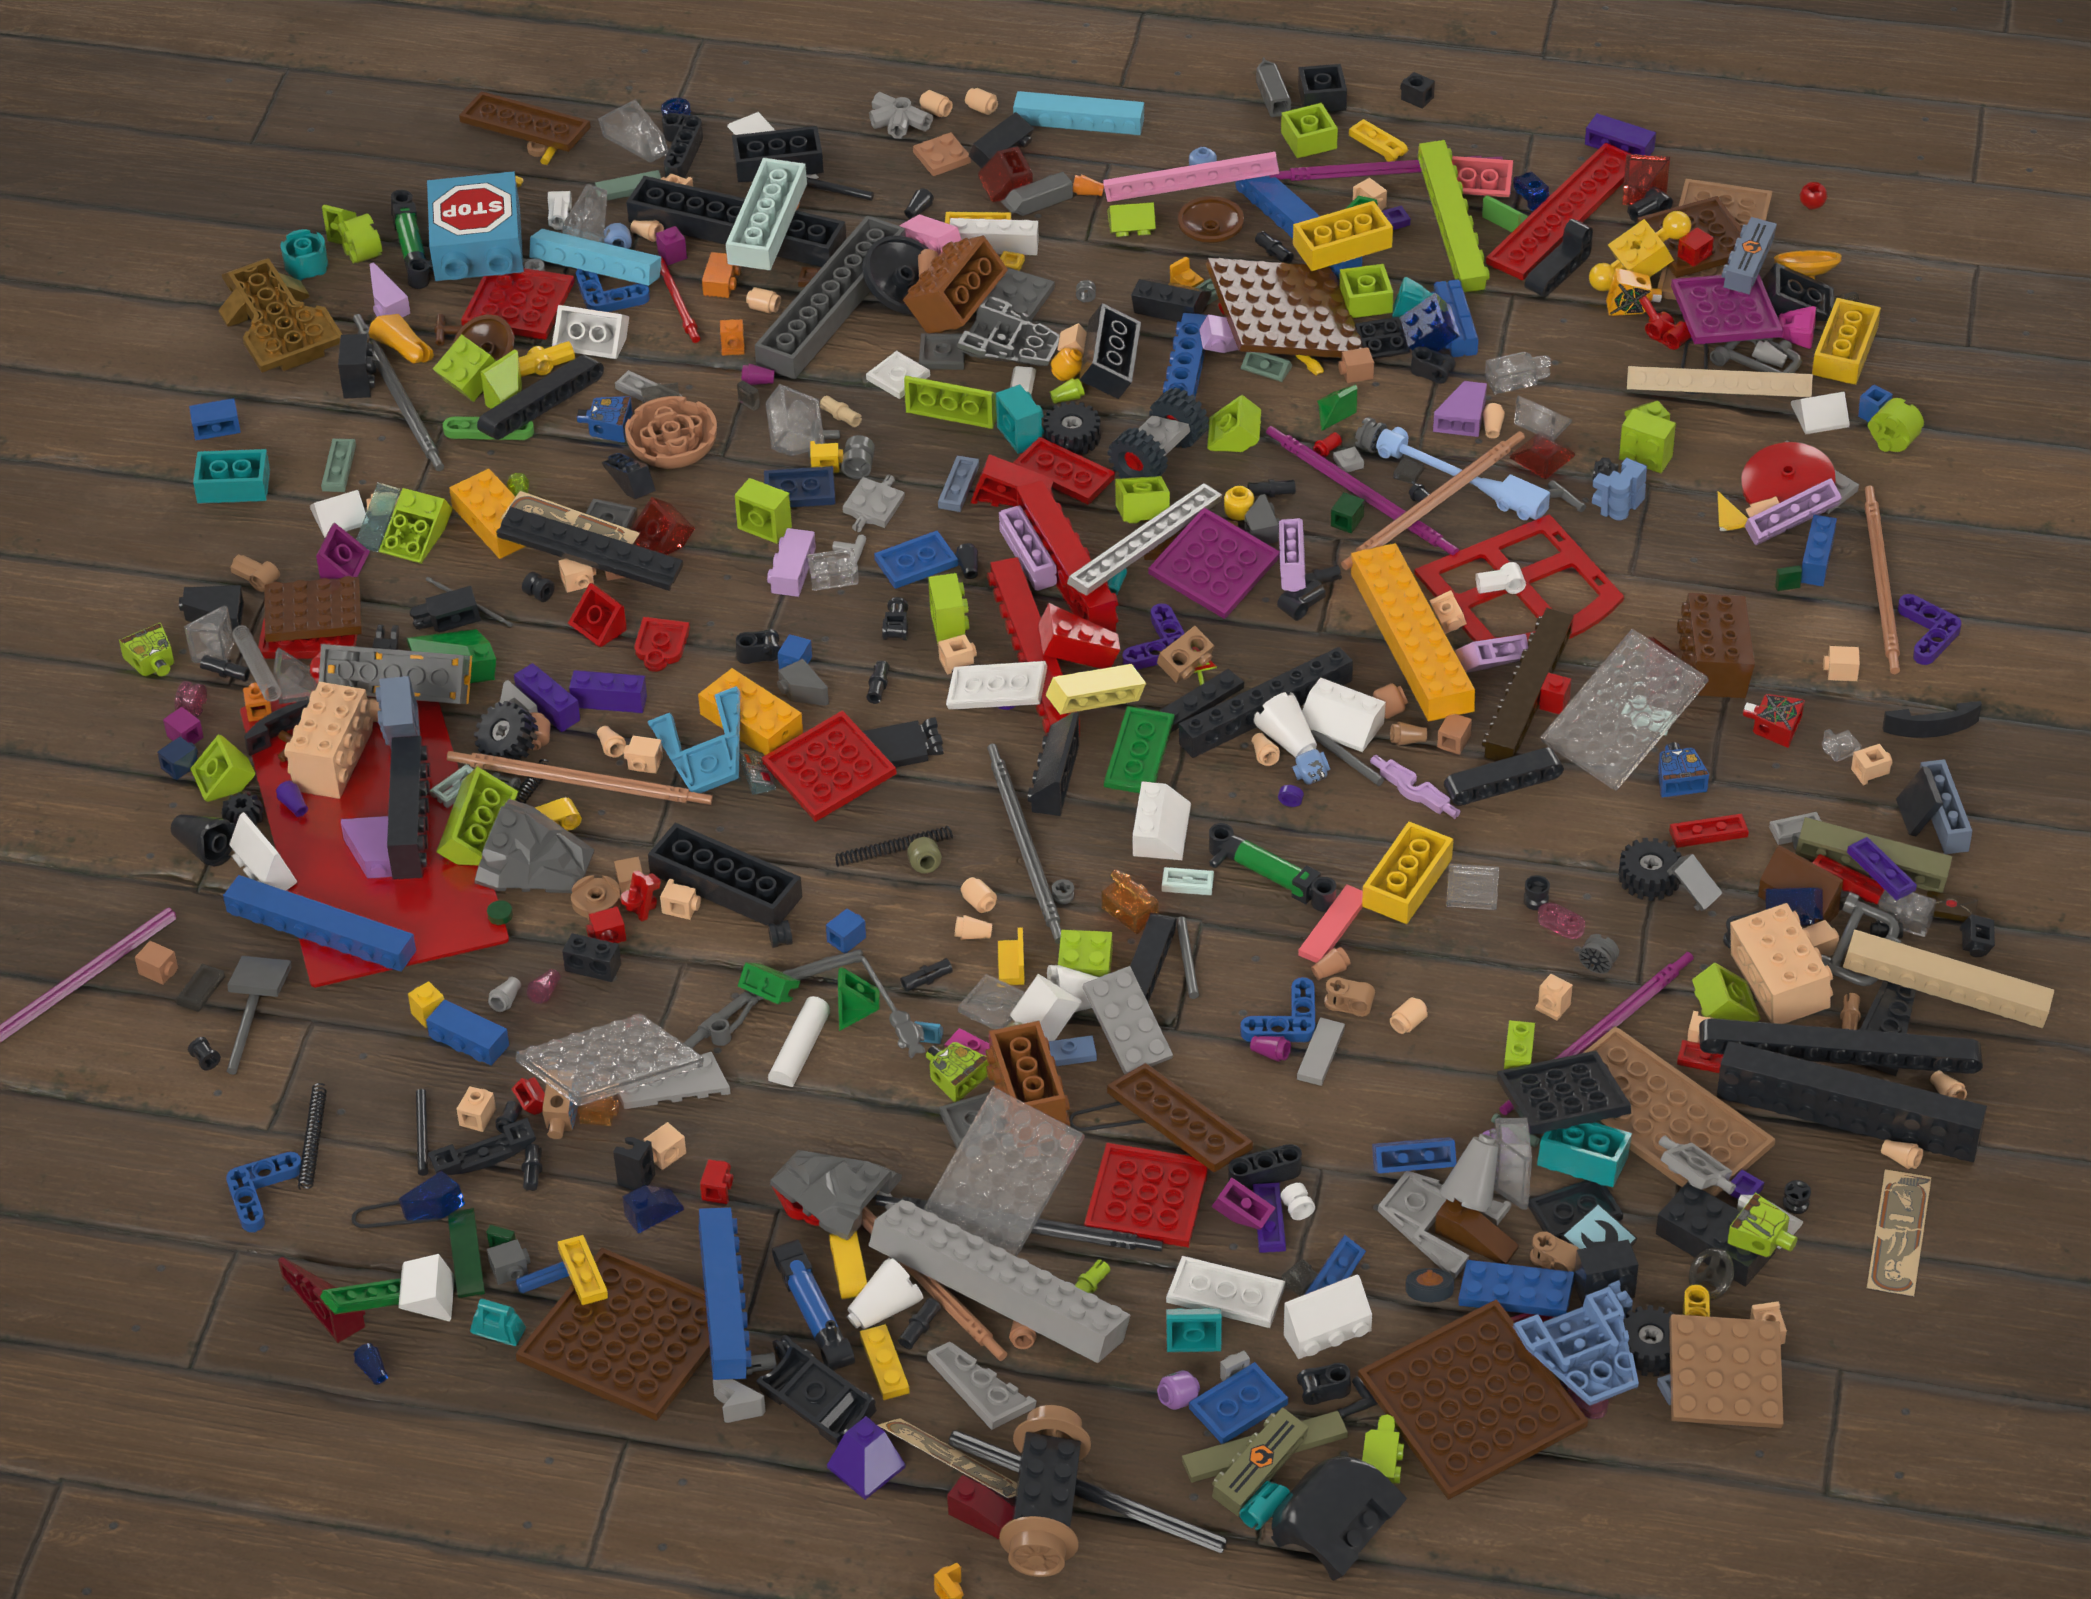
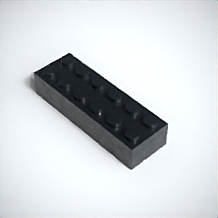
[387,736,431,879]
[648,822,803,926]

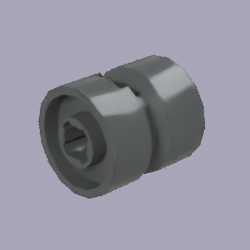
[842,435,875,479]

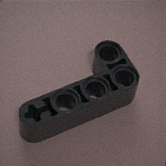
[662,113,703,178]
[1524,219,1593,297]

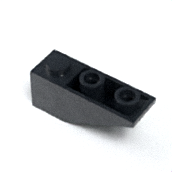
[602,453,656,499]

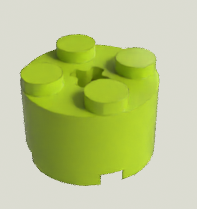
[337,213,382,264]
[1868,398,1924,452]

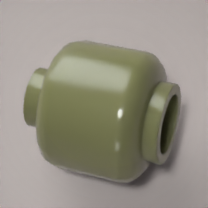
[907,837,942,874]

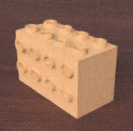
[284,682,373,799]
[1730,903,1833,1024]

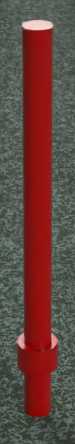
[660,256,700,343]

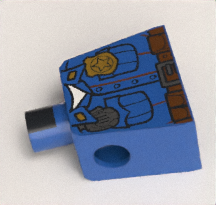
[577,396,633,443]
[1658,742,1709,798]

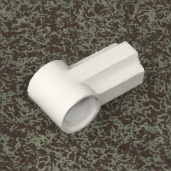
[548,191,572,230]
[1475,562,1526,594]

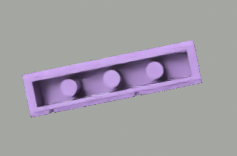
[1745,478,1842,546]
[999,506,1057,591]
[1279,518,1306,592]

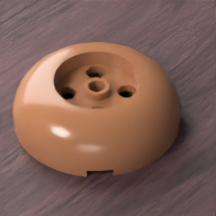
[625,396,717,469]

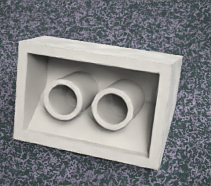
[552,305,629,359]
[1302,678,1386,752]
[1133,782,1191,860]
[229,812,297,891]
[1284,1274,1372,1359]

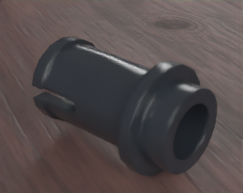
[1409,484,1430,502]
[1870,920,1903,939]
[495,1100,522,1133]

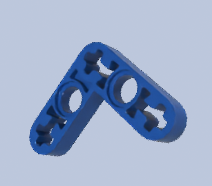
[576,269,650,312]
[1240,977,1315,1042]
[226,1152,301,1232]

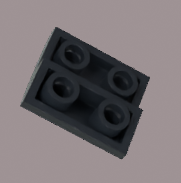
[1355,317,1410,359]

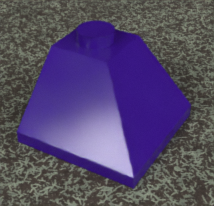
[827,1416,905,1500]

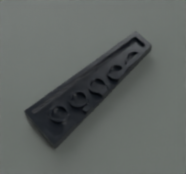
[1860,980,1916,1077]

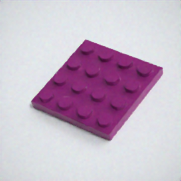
[1671,274,1783,344]
[1148,508,1280,619]

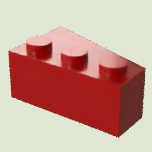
[970,454,1054,507]
[1038,603,1120,669]

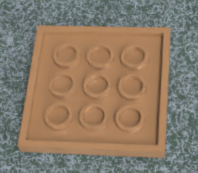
[1669,1314,1783,1428]

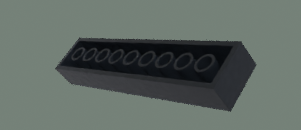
[626,176,846,267]
[1717,1041,1987,1163]

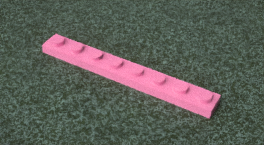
[1103,152,1279,202]

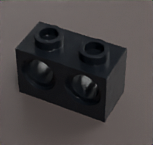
[562,933,621,982]

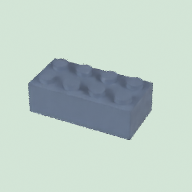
[376,676,420,747]

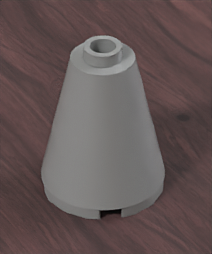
[1440,1134,1499,1212]

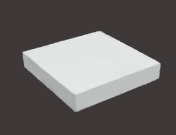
[866,351,930,399]

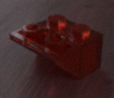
[978,146,1033,202]

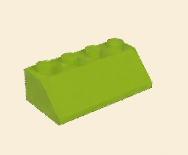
[904,376,997,429]
[437,767,518,865]

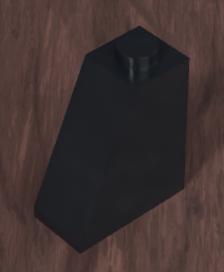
[179,585,244,635]

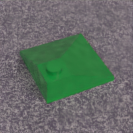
[407,629,496,683]

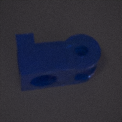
[1513,172,1549,211]

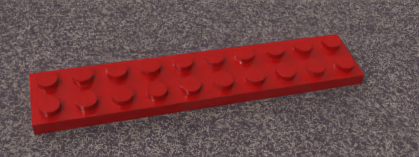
[1486,143,1642,281]

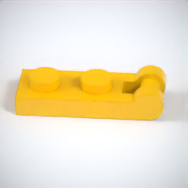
[1349,119,1408,162]

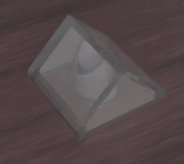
[1515,396,1572,441]
[184,605,234,663]
[273,648,317,704]

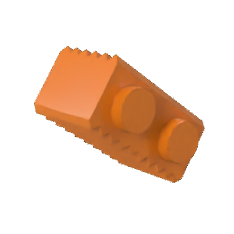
[702,252,741,298]

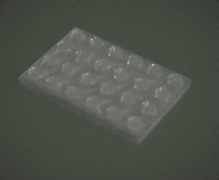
[1540,629,1708,791]
[516,1014,704,1106]
[923,1087,1085,1257]

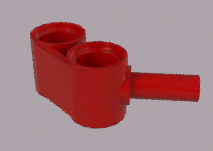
[1639,295,1691,350]

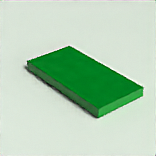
[1104,706,1175,793]

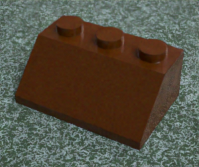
[1758,845,1843,926]

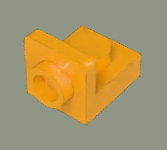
[1170,257,1204,287]
[934,1563,964,1599]

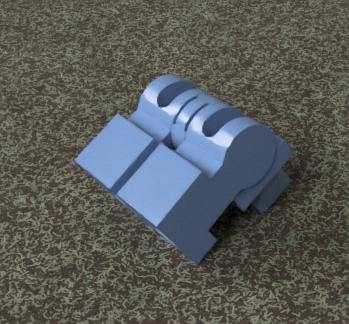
[1592,458,1647,520]

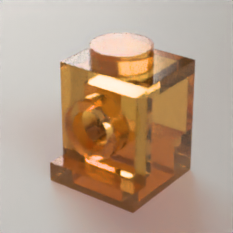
[578,1087,619,1126]

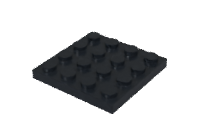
[1497,1050,1631,1135]

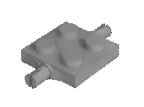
[843,474,905,532]
[1659,1135,1736,1194]

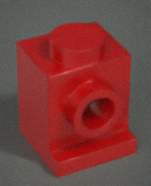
[700,1159,733,1204]

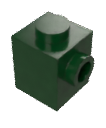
[1331,492,1364,534]

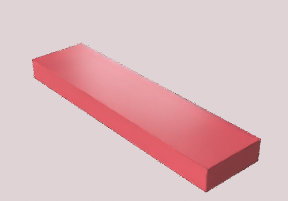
[1298,885,1363,963]

